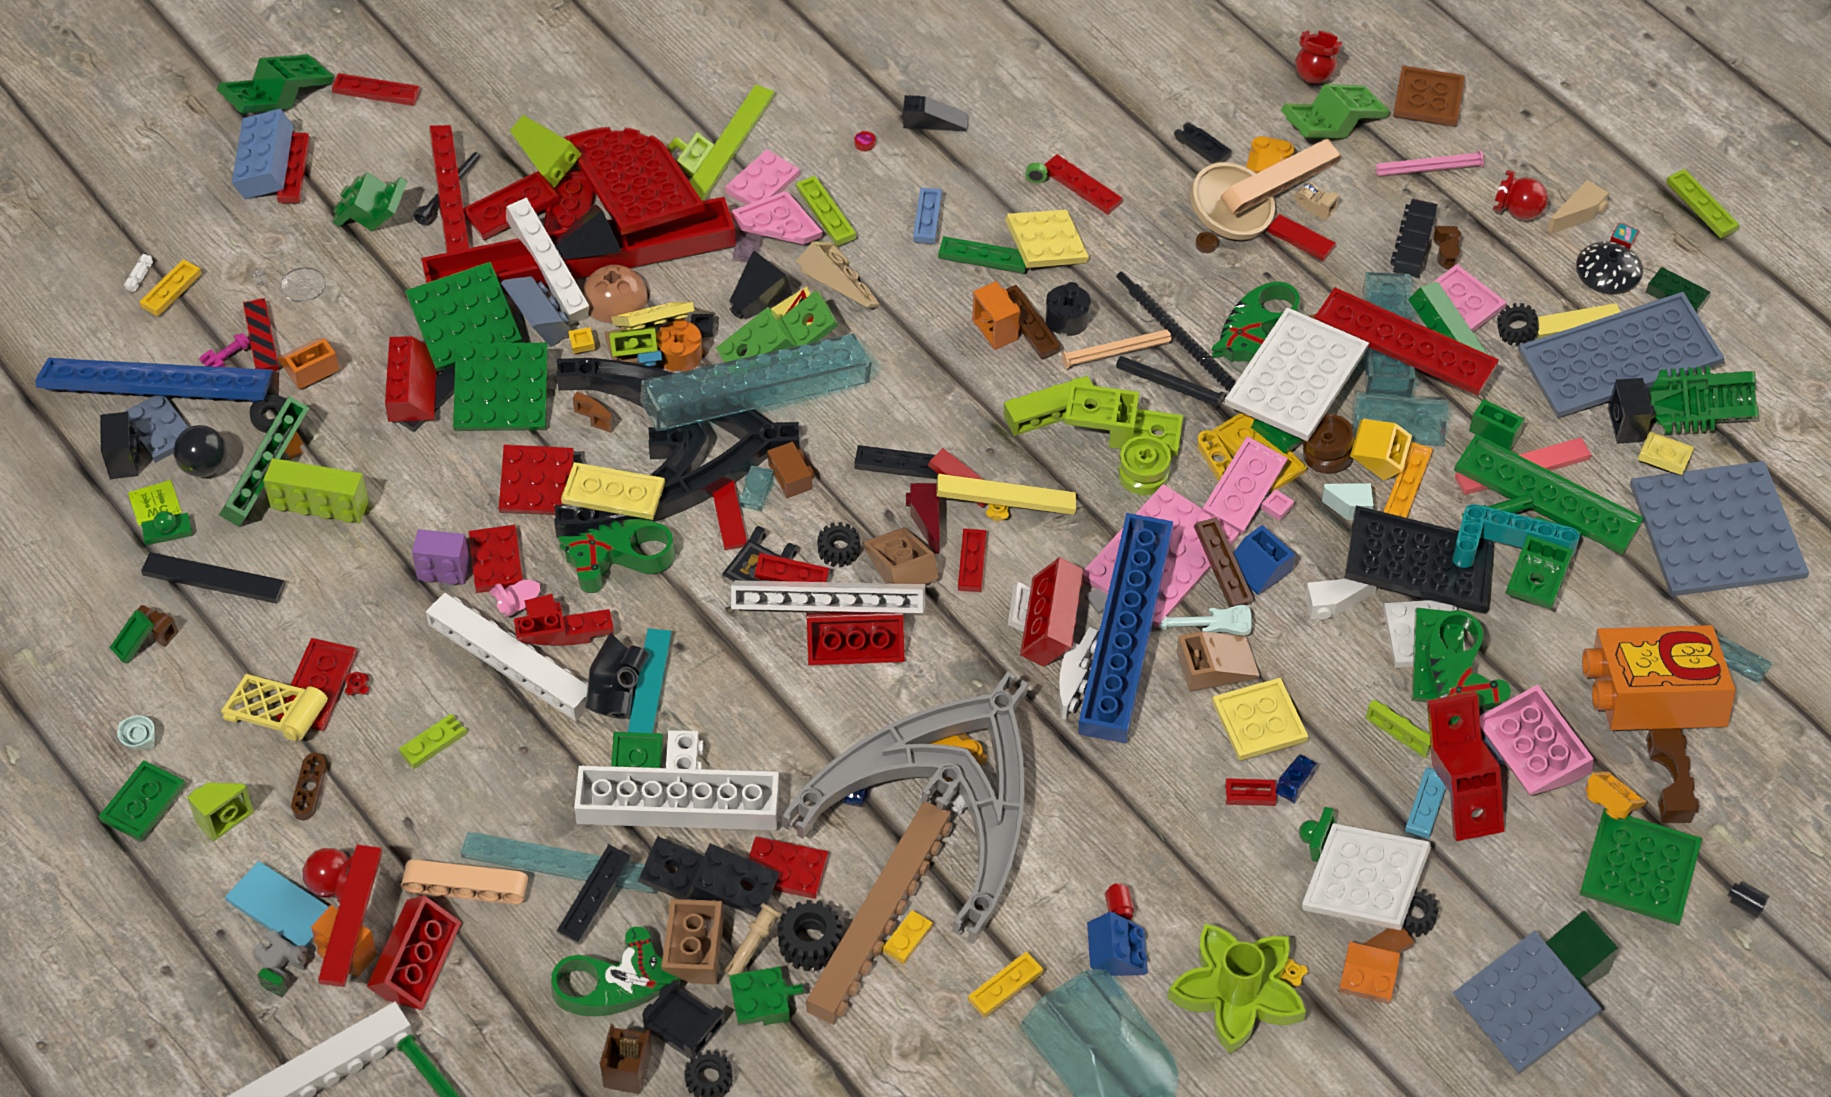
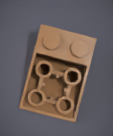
[1176,631,1260,691]

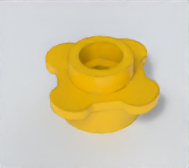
[986,503,1010,521]
[1279,959,1308,987]

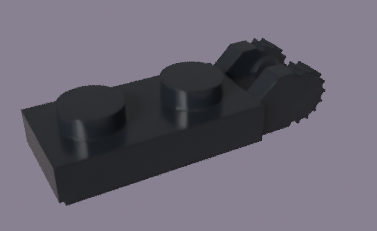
[1174,122,1232,164]

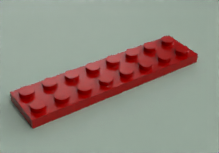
[1314,287,1499,396]

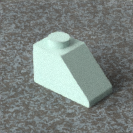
[1322,483,1373,520]

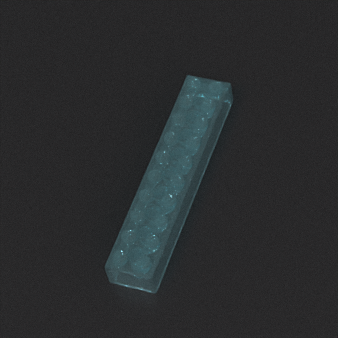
[640,334,872,431]

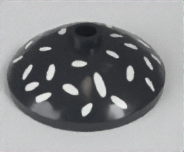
[1576,241,1643,295]

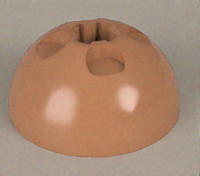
[582,265,648,323]

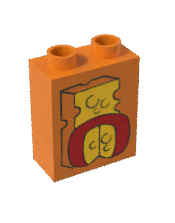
[1582,625,1736,730]

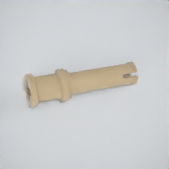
[724,903,782,975]

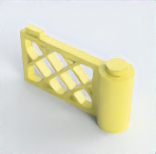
[221,674,328,741]

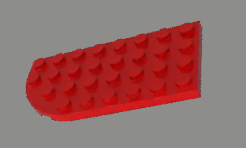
[563,127,705,235]

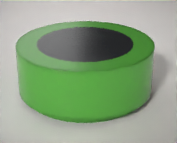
[1025,163,1047,183]

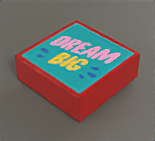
[1610,222,1639,249]

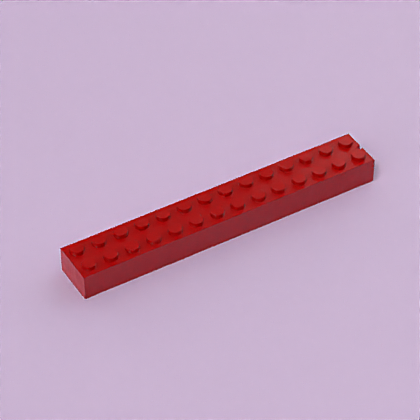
[421,196,736,294]

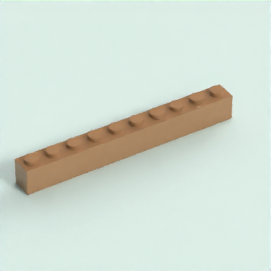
[806,801,953,1025]

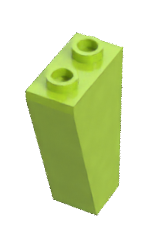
[510,115,582,188]

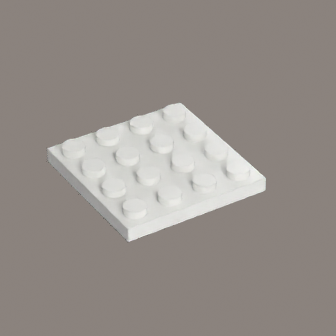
[1302,823,1431,930]

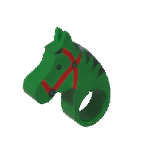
[1212,281,1300,363]
[558,519,675,593]
[1426,610,1511,725]

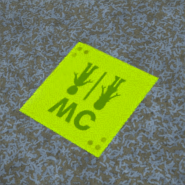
[128,480,182,526]

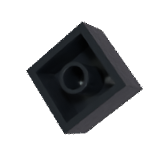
[1607,378,1655,444]
[100,411,142,479]

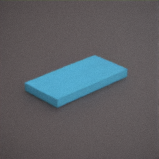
[225,861,328,949]

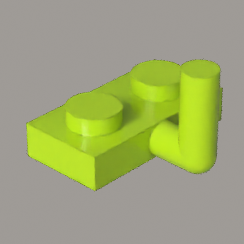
[666,132,714,177]

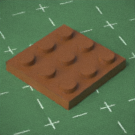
[1393,65,1465,126]

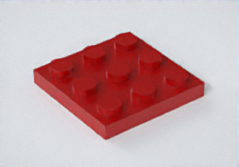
[498,444,574,515]

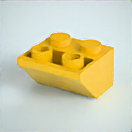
[1350,419,1412,480]

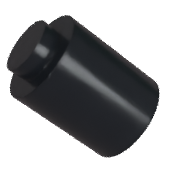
[1728,881,1770,918]

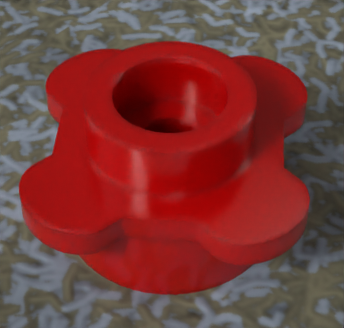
[345,672,370,696]

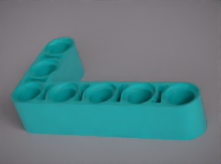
[1452,504,1580,568]

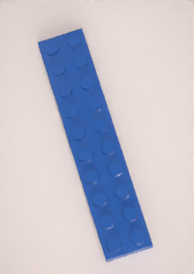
[35,358,274,401]

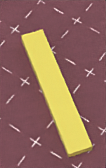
[937,474,1076,515]

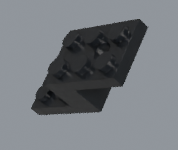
[637,836,780,918]

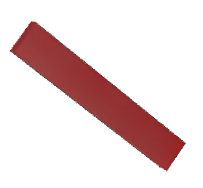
[318,844,383,988]

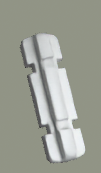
[124,254,153,292]

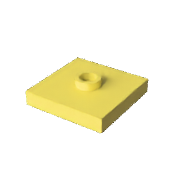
[1638,432,1694,475]

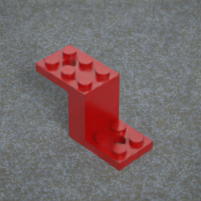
[1427,691,1504,842]

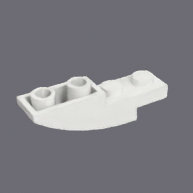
[1058,627,1098,720]

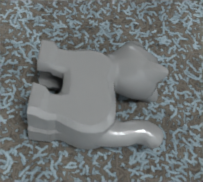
[252,930,308,984]

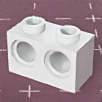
[666,731,703,769]

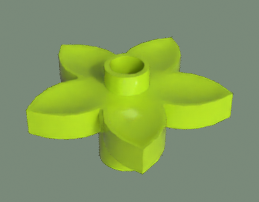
[1167,923,1306,1054]

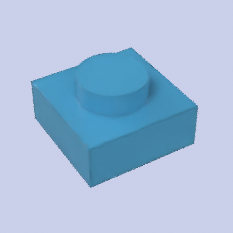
[636,350,662,366]

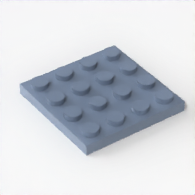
[1453,930,1602,1074]

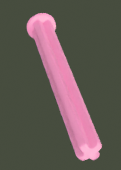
[1376,150,1484,176]

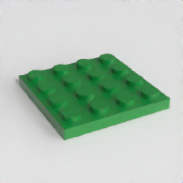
[405,262,522,372]
[453,342,548,431]
[1579,808,1702,926]

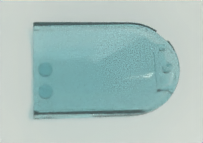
[1021,969,1178,1097]

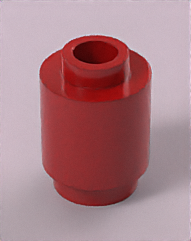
[1104,883,1134,921]

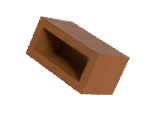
[767,442,814,498]

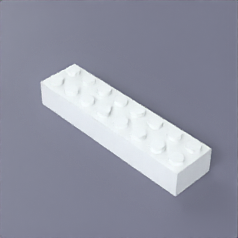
[574,766,779,830]

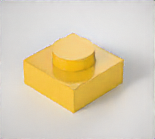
[568,327,595,354]

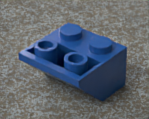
[1233,525,1295,595]
[1087,911,1148,976]

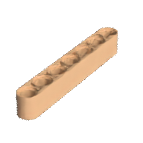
[1220,139,1342,215]

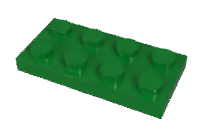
[1411,608,1464,702]

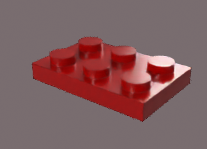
[468,525,523,593]
[742,836,828,899]

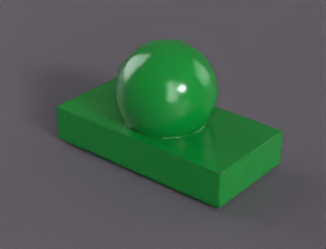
[141,511,193,545]
[1299,807,1336,862]

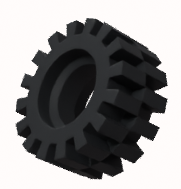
[1497,303,1539,346]
[817,522,860,567]
[1403,887,1439,937]
[684,1050,733,1097]

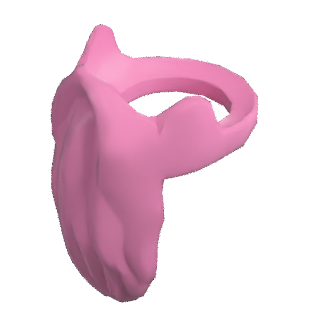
[489,580,540,617]

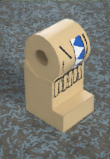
[1294,182,1339,221]

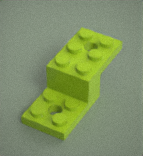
[1064,383,1183,456]

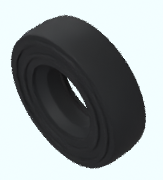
[249,394,286,433]

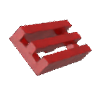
[1225,778,1276,806]

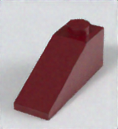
[906,483,940,554]

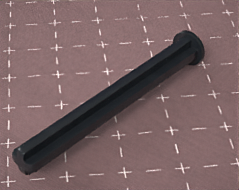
[1116,356,1224,409]

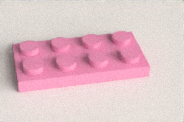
[1202,436,1288,534]

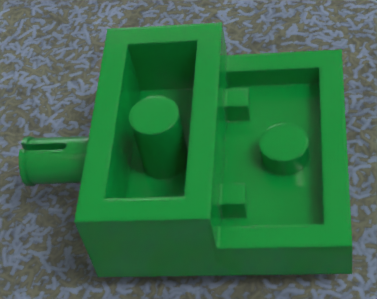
[729,966,804,1026]

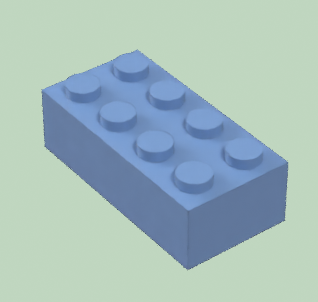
[232,108,293,199]

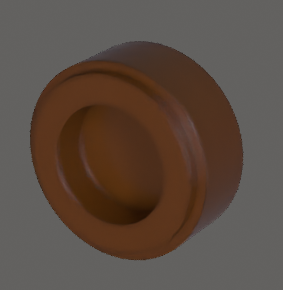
[1195,232,1218,253]

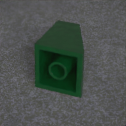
[1545,910,1619,989]

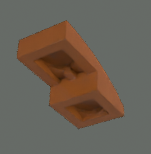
[573,392,614,433]
[1363,926,1414,953]

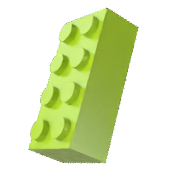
[263,458,369,523]

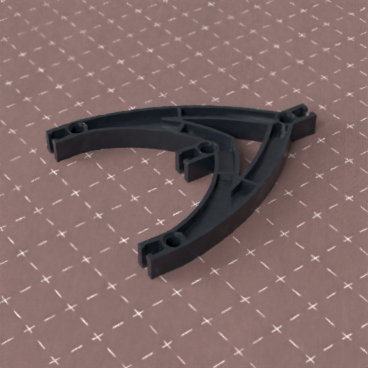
[554,358,800,538]

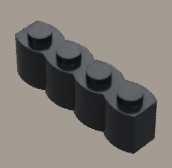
[1390,198,1438,278]

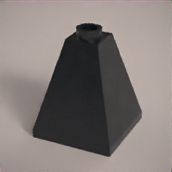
[555,204,621,260]
[729,251,793,319]

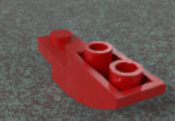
[513,609,614,645]

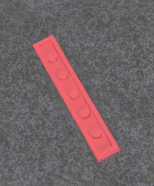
[1455,437,1591,495]

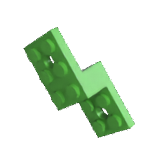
[1280,84,1390,139]
[716,290,839,383]

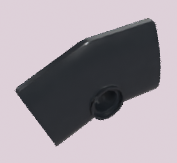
[585,632,649,719]

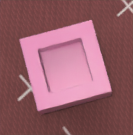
[1261,489,1294,521]

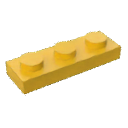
[139,259,202,317]
[968,952,1043,1018]

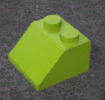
[187,782,254,842]

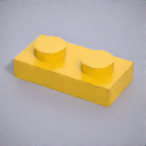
[883,910,933,965]

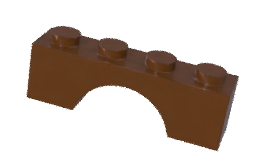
[1646,728,1699,823]

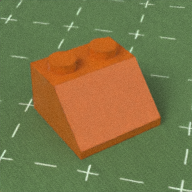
[1338,941,1400,1004]

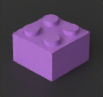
[412,529,470,585]

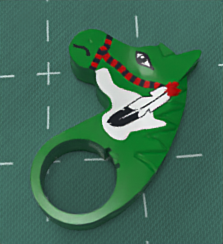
[551,926,681,1017]

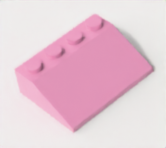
[1480,685,1593,796]

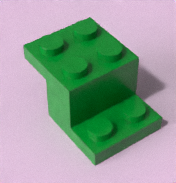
[332,171,407,232]

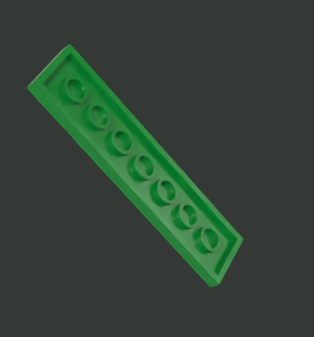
[1454,434,1644,555]

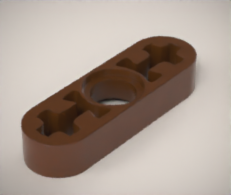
[291,753,327,821]

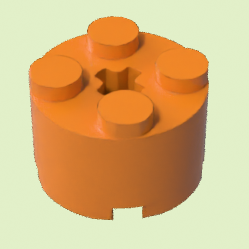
[656,318,702,373]

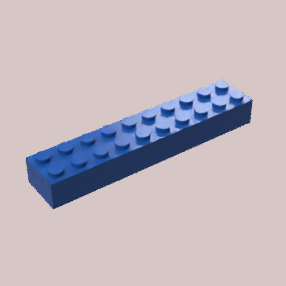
[1078,513,1173,744]

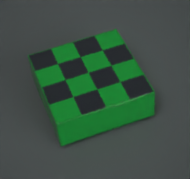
[257,968,287,998]

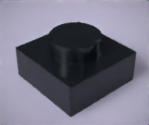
[691,314,714,337]

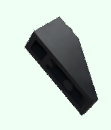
[903,95,968,132]

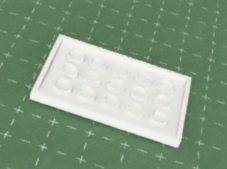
[1224,308,1369,441]

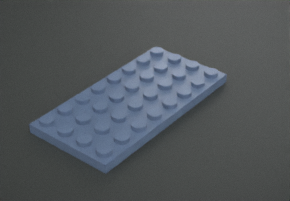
[1518,292,1724,418]

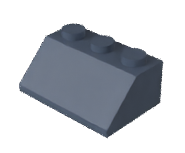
[501,277,571,347]

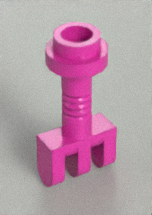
[199,333,250,367]

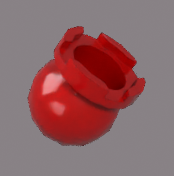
[1295,30,1342,84]
[1492,169,1548,221]
[302,848,353,903]

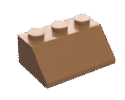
[661,899,725,984]

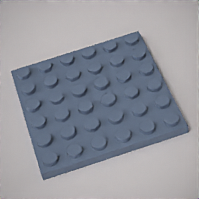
[1630,461,1809,596]

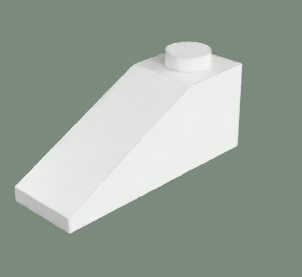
[1305,579,1377,620]

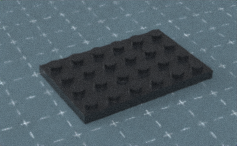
[1344,505,1493,613]

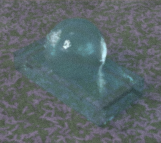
[739,466,774,511]

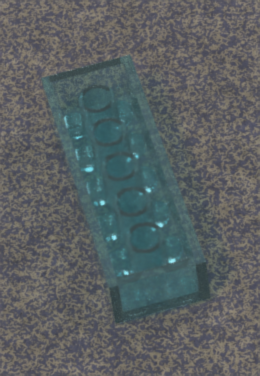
[1362,272,1415,396]

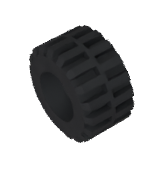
[778,900,842,972]

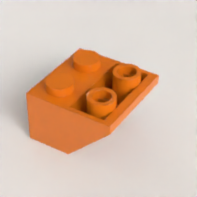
[278,338,339,389]

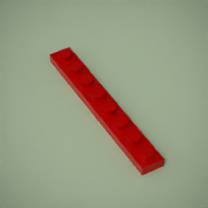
[429,125,469,253]

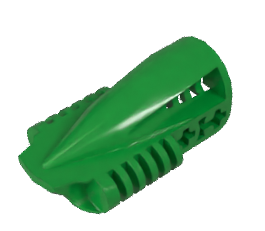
[1649,366,1759,435]

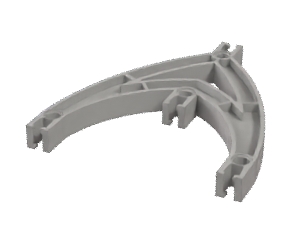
[782,671,1029,944]

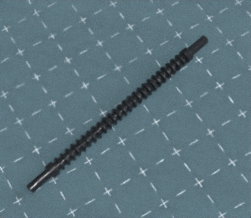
[1116,271,1236,392]

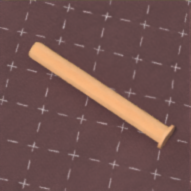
[1062,330,1171,369]

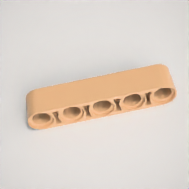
[401,860,528,904]

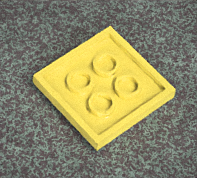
[1005,210,1089,268]
[611,301,694,330]
[1212,678,1308,761]

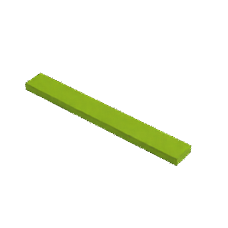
[689,84,775,201]

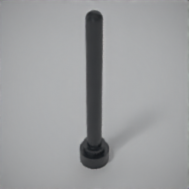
[413,152,480,226]

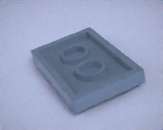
[124,395,188,463]

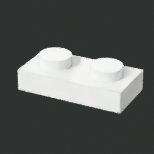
[1007,582,1031,632]

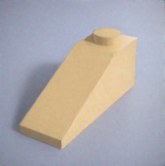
[1547,180,1609,234]

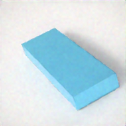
[1405,767,1446,839]

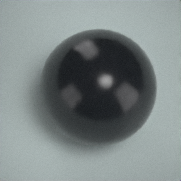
[173,425,227,477]

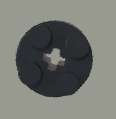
[1045,282,1091,336]

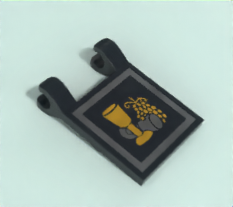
[722,526,797,582]

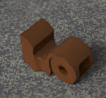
[1433,226,1462,269]
[128,605,178,647]

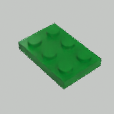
[98,760,186,842]

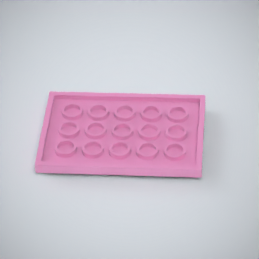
[1082,484,1240,629]

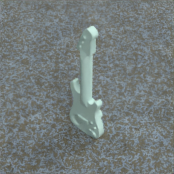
[1159,605,1252,636]

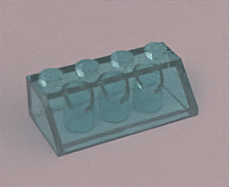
[1352,391,1449,446]

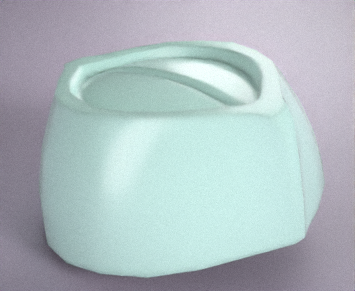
[117,715,155,750]

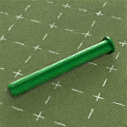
[397,1035,461,1097]

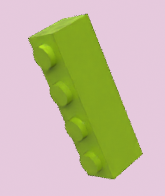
[1003,375,1096,436]

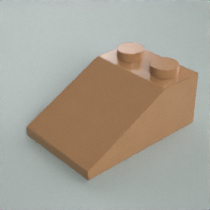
[862,527,938,585]

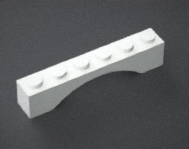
[506,198,589,326]

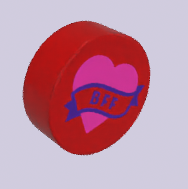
[854,131,876,151]

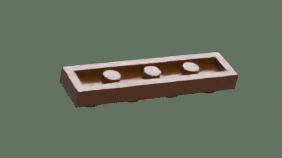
[1006,285,1061,359]
[1193,517,1254,608]

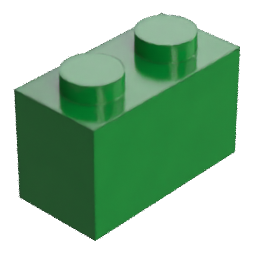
[1469,399,1525,450]

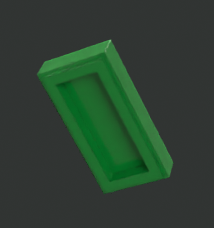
[109,610,154,663]

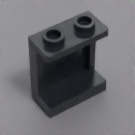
[642,979,725,1059]

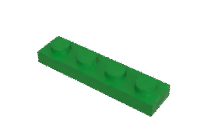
[938,236,1026,274]

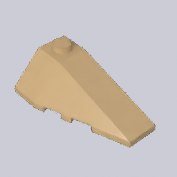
[796,242,880,308]

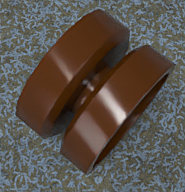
[1303,414,1354,473]

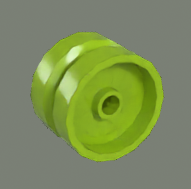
[1118,435,1171,495]

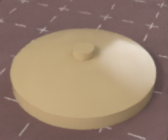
[1190,162,1275,240]

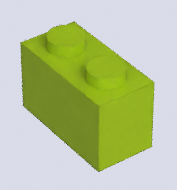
[609,326,658,357]

